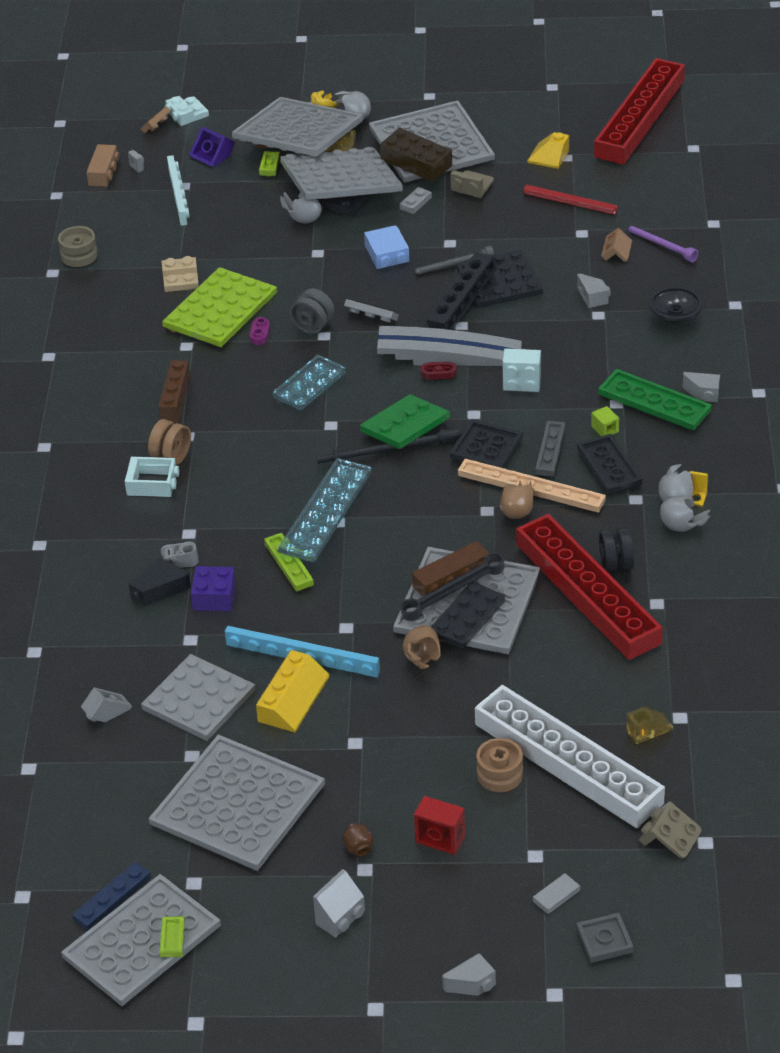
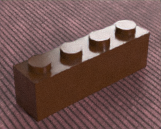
[158,360,191,424]
[412,541,490,597]

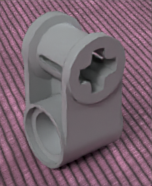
[161,541,199,568]

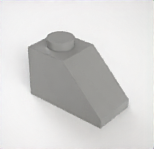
[577,274,611,308]
[683,372,720,403]
[81,687,132,722]
[442,953,496,996]

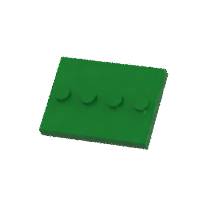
[360,394,450,449]

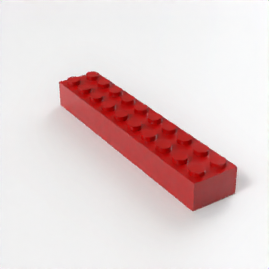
[594,58,685,164]
[516,513,663,660]

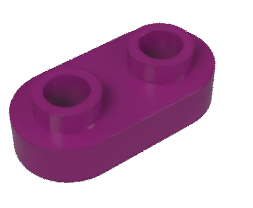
[250,317,270,345]

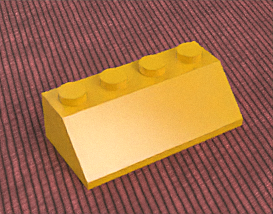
[256,650,329,733]

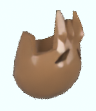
[499,481,534,519]
[403,625,441,669]

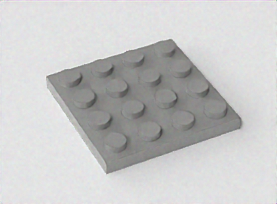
[141,654,256,741]

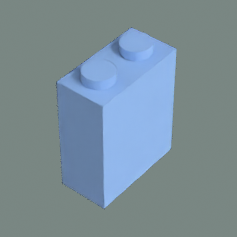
[364,225,409,269]

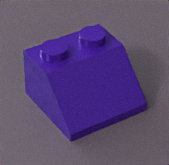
[189,126,236,167]

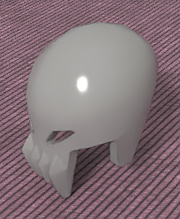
[334,91,371,120]
[280,192,322,224]
[658,464,693,502]
[660,497,710,532]

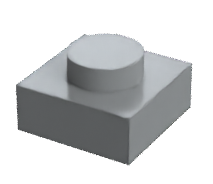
[128,150,144,172]

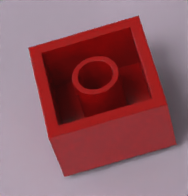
[414,796,465,855]

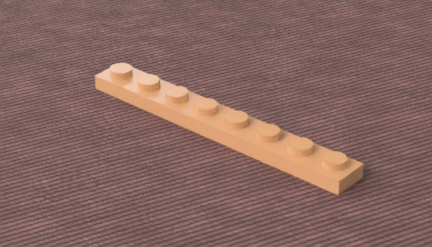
[458,459,606,513]

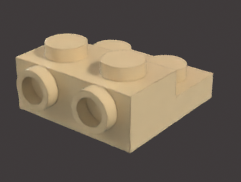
[162,256,199,292]

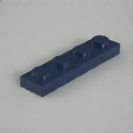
[72,862,151,931]

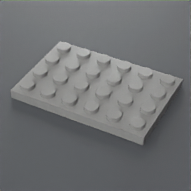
[61,874,221,1006]

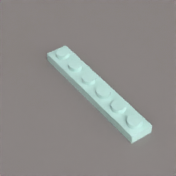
[167,155,190,226]

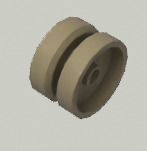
[58,226,98,267]

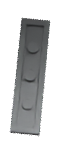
[535,421,565,477]

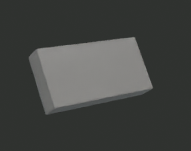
[533,873,580,914]

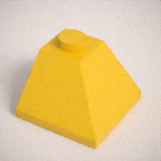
[527,132,569,169]

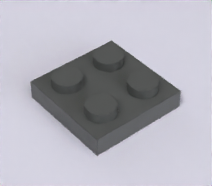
[576,913,634,963]

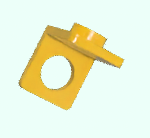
[689,471,708,507]

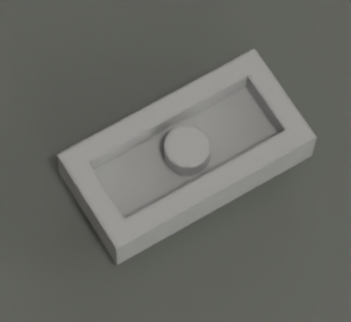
[399,187,432,214]

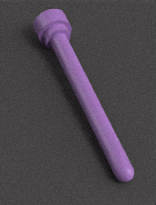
[629,226,698,262]

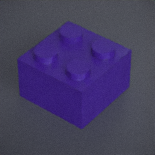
[191,566,236,611]

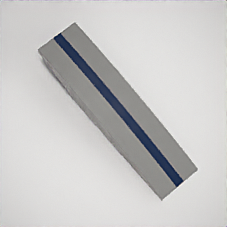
[377,326,522,366]

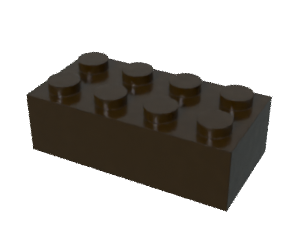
[380,127,452,182]

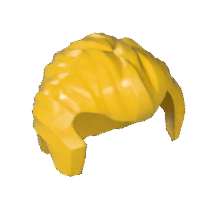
[311,91,338,108]

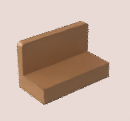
[601,228,632,262]

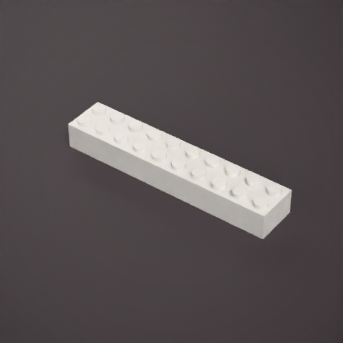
[475,685,665,828]

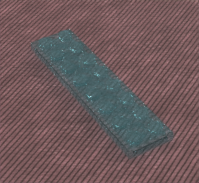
[279,458,371,563]

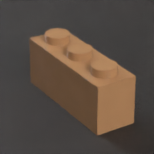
[86,144,120,187]

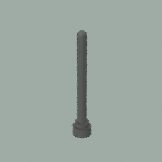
[415,245,494,275]

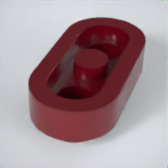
[421,362,457,380]

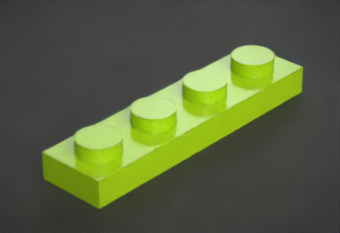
[264,533,314,592]

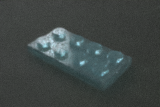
[273,354,346,411]

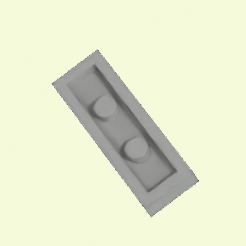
[344,299,399,322]

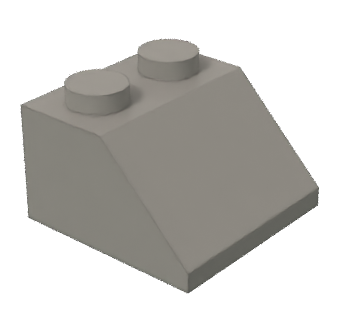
[313,869,365,938]

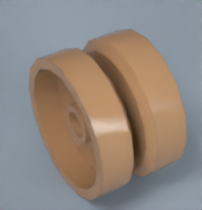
[148,419,191,465]
[476,738,523,792]

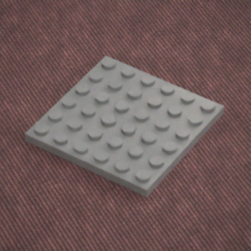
[232,97,363,157]
[369,101,495,183]
[281,147,402,200]
[393,547,541,654]
[149,735,325,871]

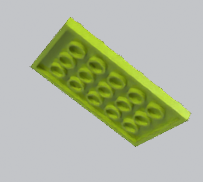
[162,267,277,347]

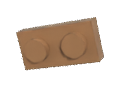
[140,106,170,133]

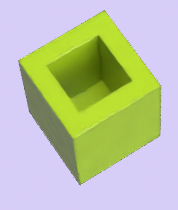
[591,406,619,436]

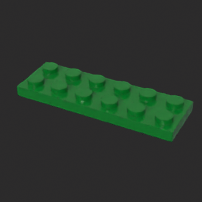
[598,369,712,431]

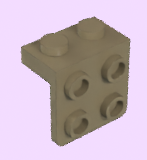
[450,170,494,198]
[639,802,702,859]

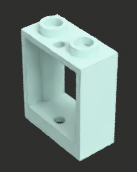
[125,457,179,497]

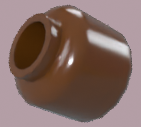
[342,823,374,857]

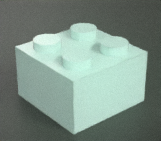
[503,349,541,392]

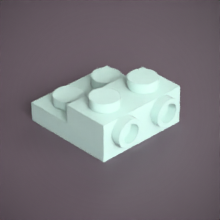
[164,96,209,126]

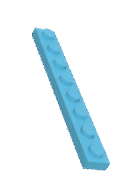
[225,626,380,677]

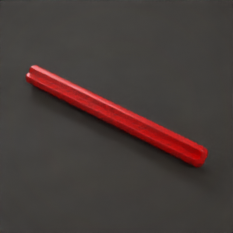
[523,185,617,215]

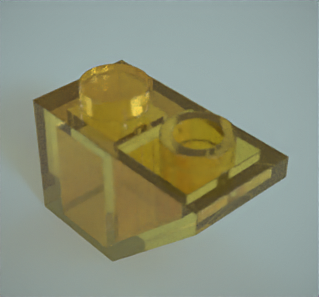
[626,706,673,744]

